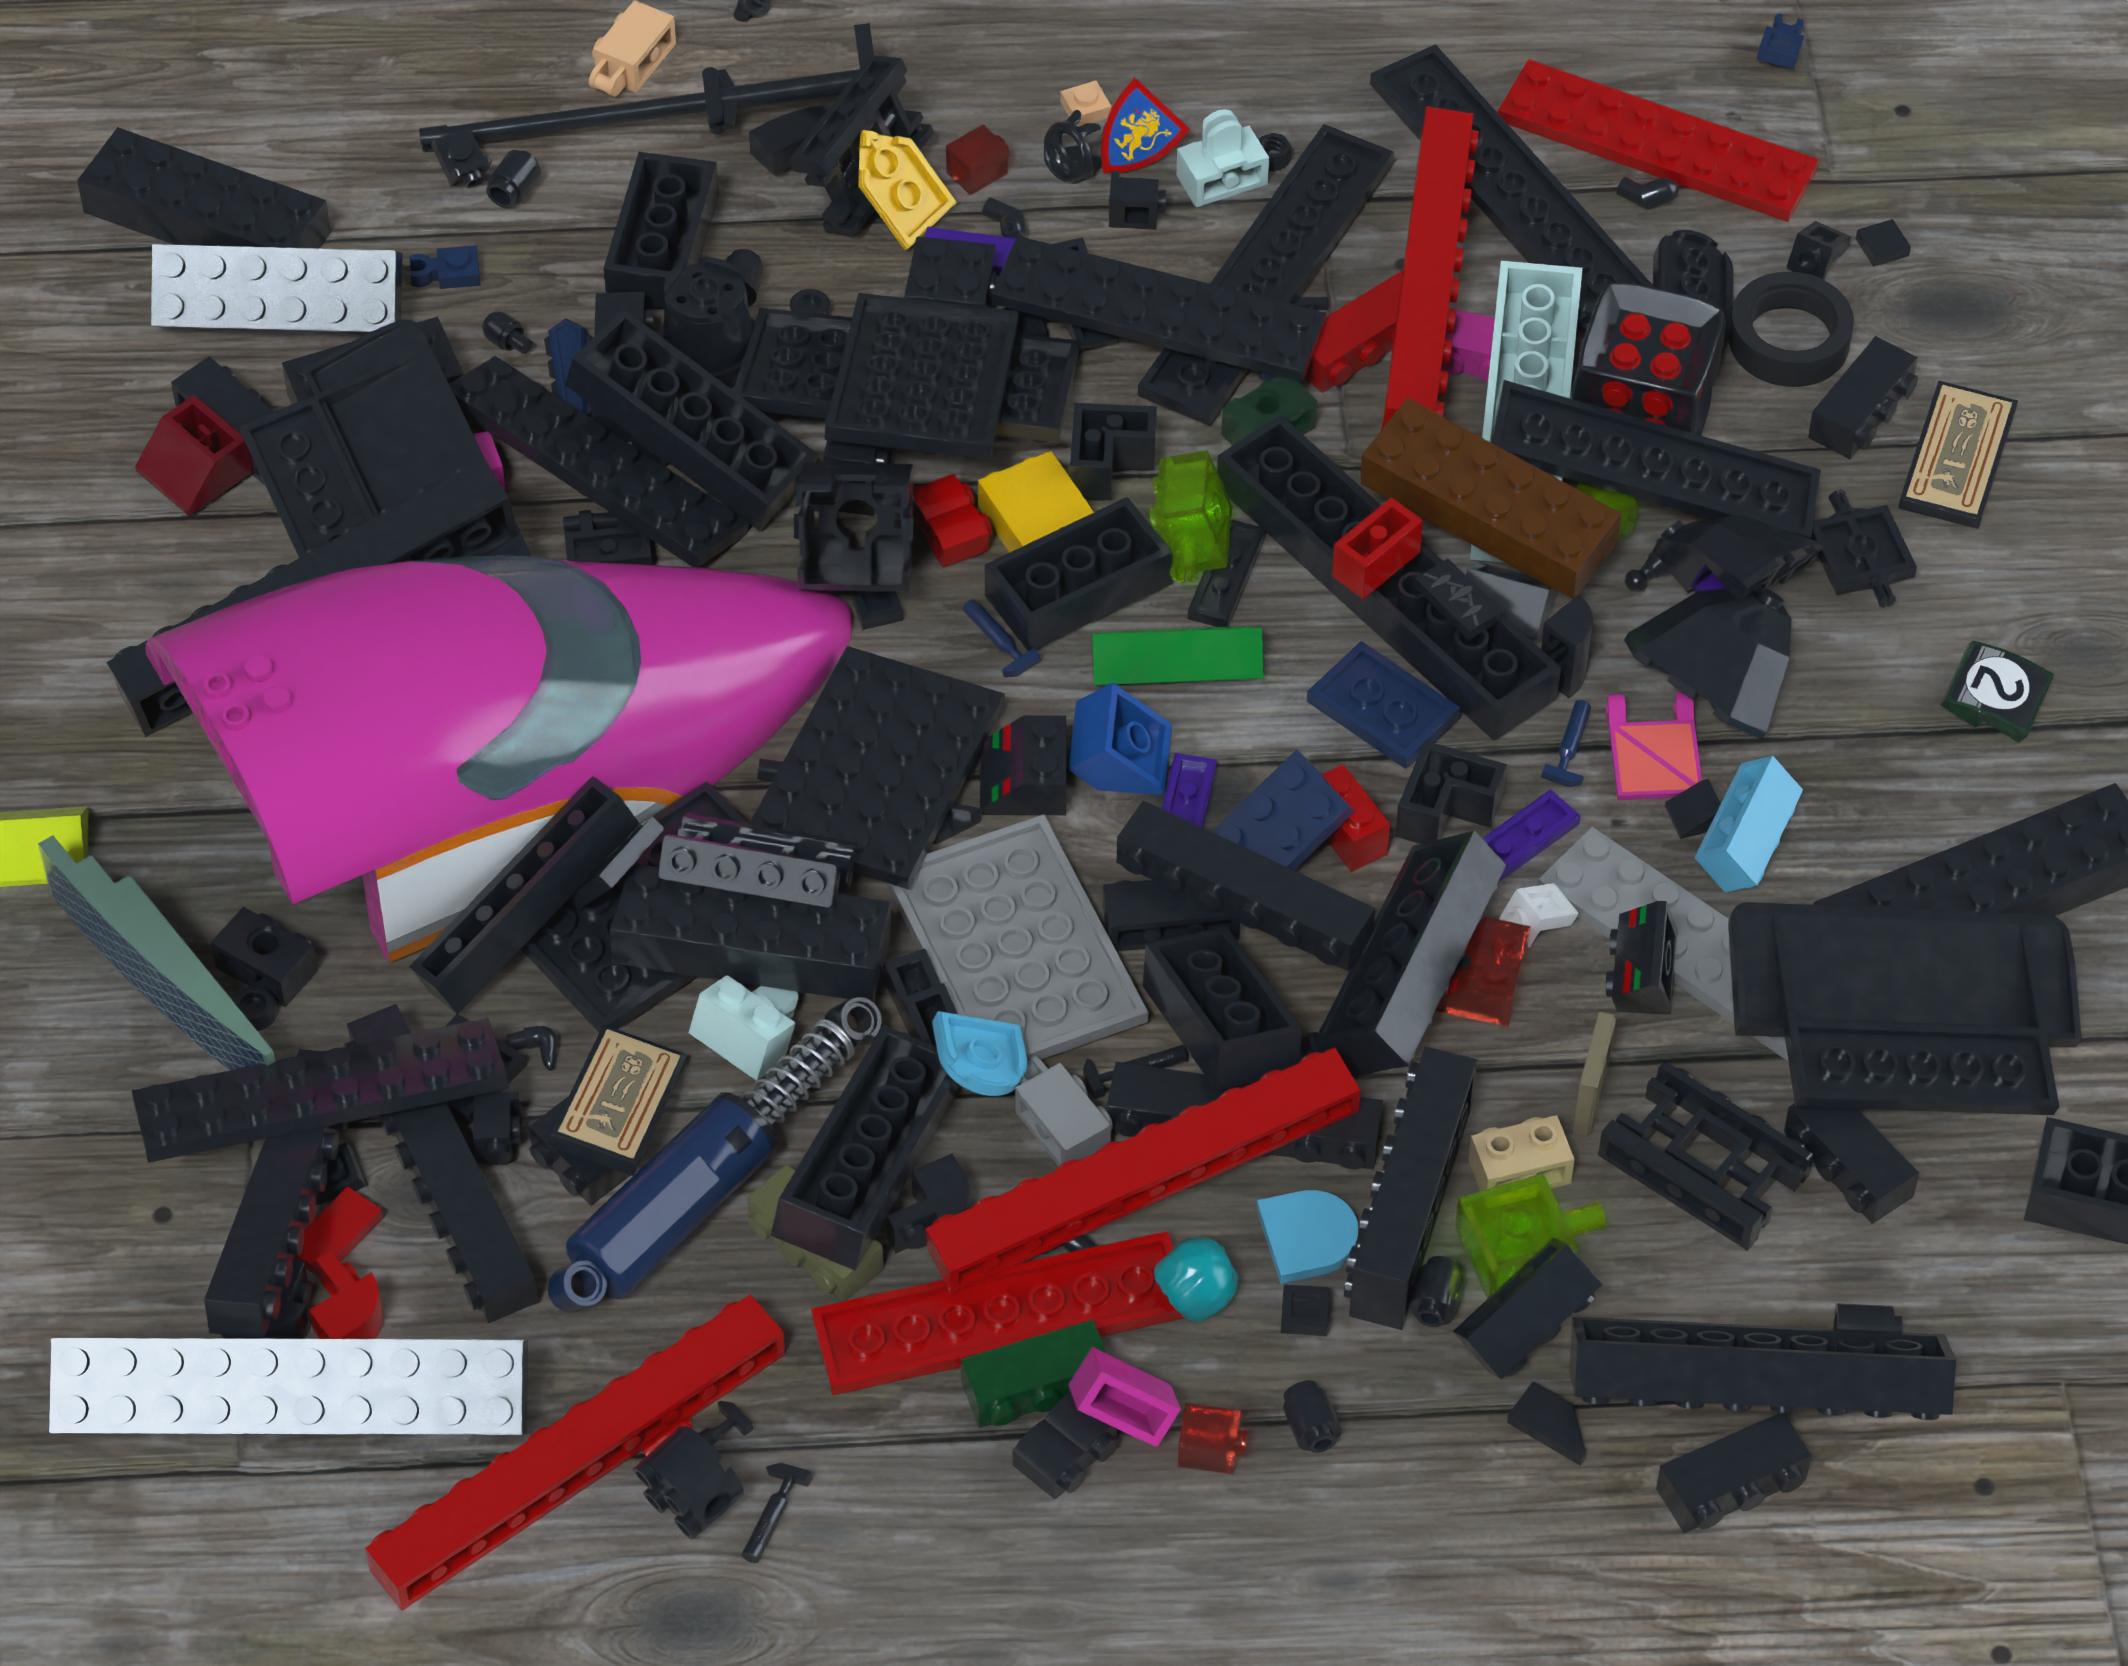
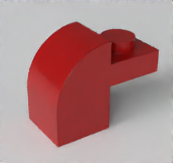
[309,1250,383,1339]

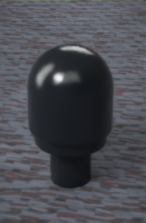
[482,311,533,354]

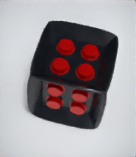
[1571,283,1725,435]

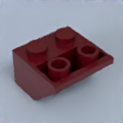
[135,395,253,516]

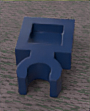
[1756,13,1804,69]
[409,245,480,289]

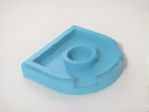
[932,1011,1027,1096]
[1256,1190,1358,1284]

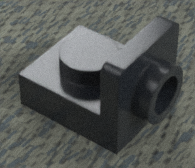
[431,126,492,187]
[1787,221,1851,280]

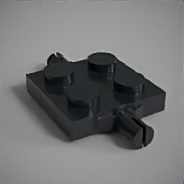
[1810,490,1917,608]

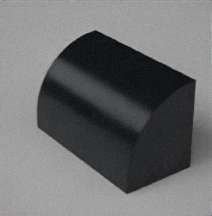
[1541,594,1593,699]

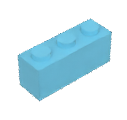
[1694,756,1803,893]

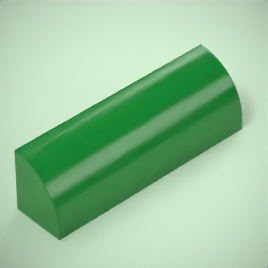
[1091,626,1264,685]

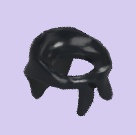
[1044,110,1102,182]

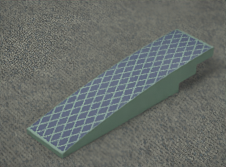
[38,835,275,1070]

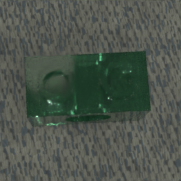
[1221,376,1317,446]

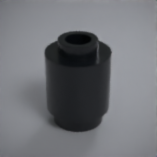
[486,150,541,208]
[725,249,764,307]
[1409,1256,1464,1327]
[1283,1380,1342,1453]

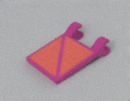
[1605,692,1702,800]

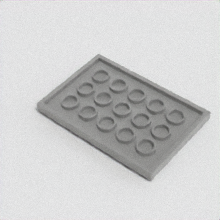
[886,814,1148,1061]

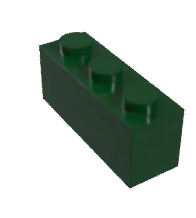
[961,1319,1107,1429]

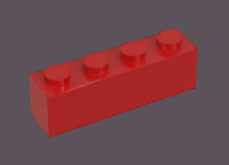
[1305,270,1403,393]

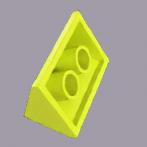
[0,806,89,887]

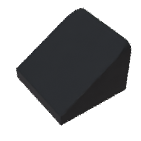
[1665,779,1721,839]

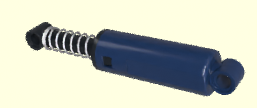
[547,997,882,1312]

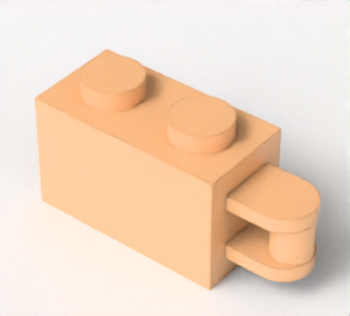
[589,0,676,97]

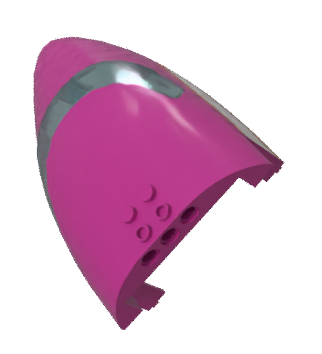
[145,555,853,963]

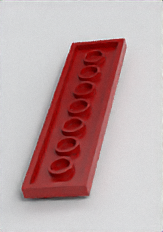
[1498,59,1819,222]
[811,1231,1184,1395]

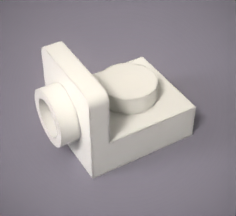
[1499,883,1579,949]

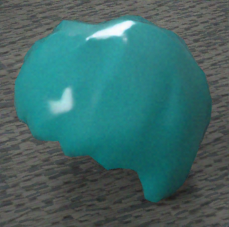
[1154,1237,1239,1323]

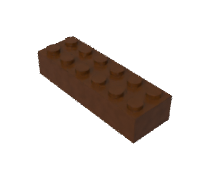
[1361,398,1621,599]

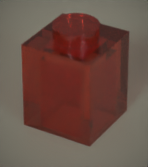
[946,124,1009,195]
[1178,1403,1249,1475]

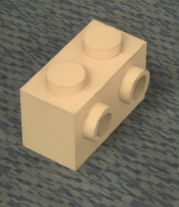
[1468,1115,1575,1204]

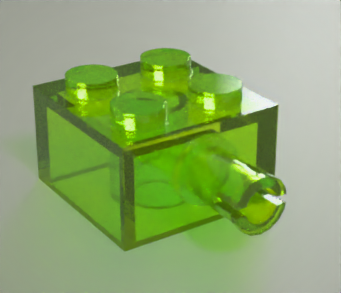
[1150,450,1233,583]
[1455,1173,1606,1299]

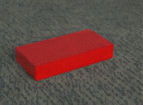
[293,1186,383,1277]

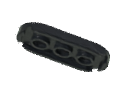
[1653,229,1733,347]

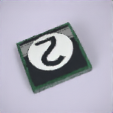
[1940,641,2055,743]

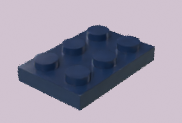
[1306,641,1460,769]
[1212,749,1355,870]

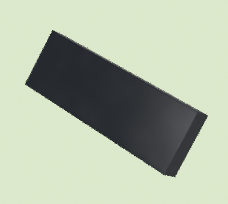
[1188,518,1266,627]

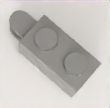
[1015,1056,1113,1166]

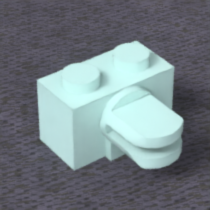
[1176,109,1269,207]
[688,975,798,1081]

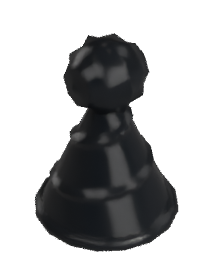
[1624,538,1672,592]

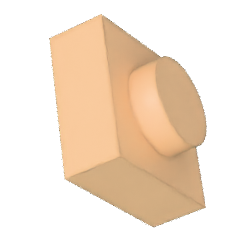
[1060,80,1112,127]

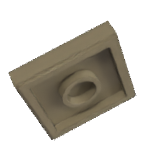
[1572,1012,1616,1137]

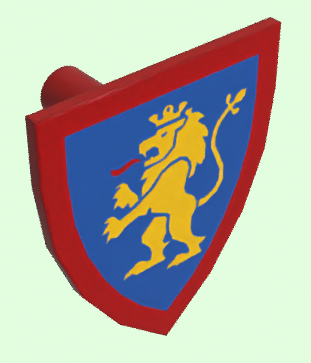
[1100,77,1190,173]

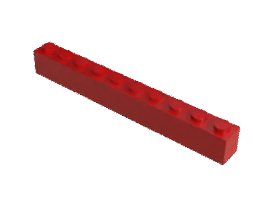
[1381,106,1479,430]
[926,1048,1361,1293]
[365,1294,785,1611]

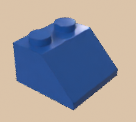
[1068,682,1172,795]

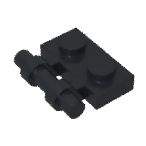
[563,510,652,565]

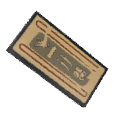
[1898,381,2018,529]
[548,1024,687,1176]

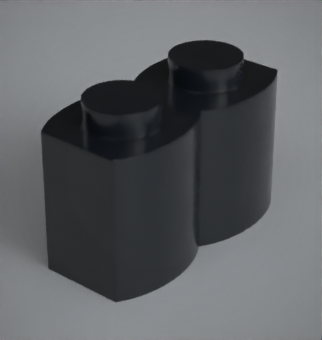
[1012,1391,1118,1499]

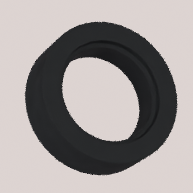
[1728,272,1854,387]

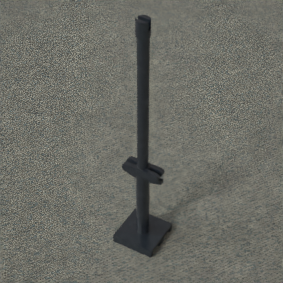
[419,23,881,152]

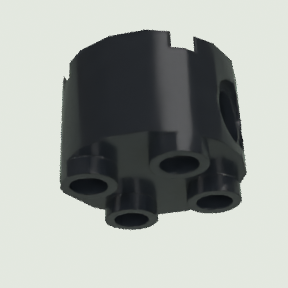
[633,1425,744,1540]

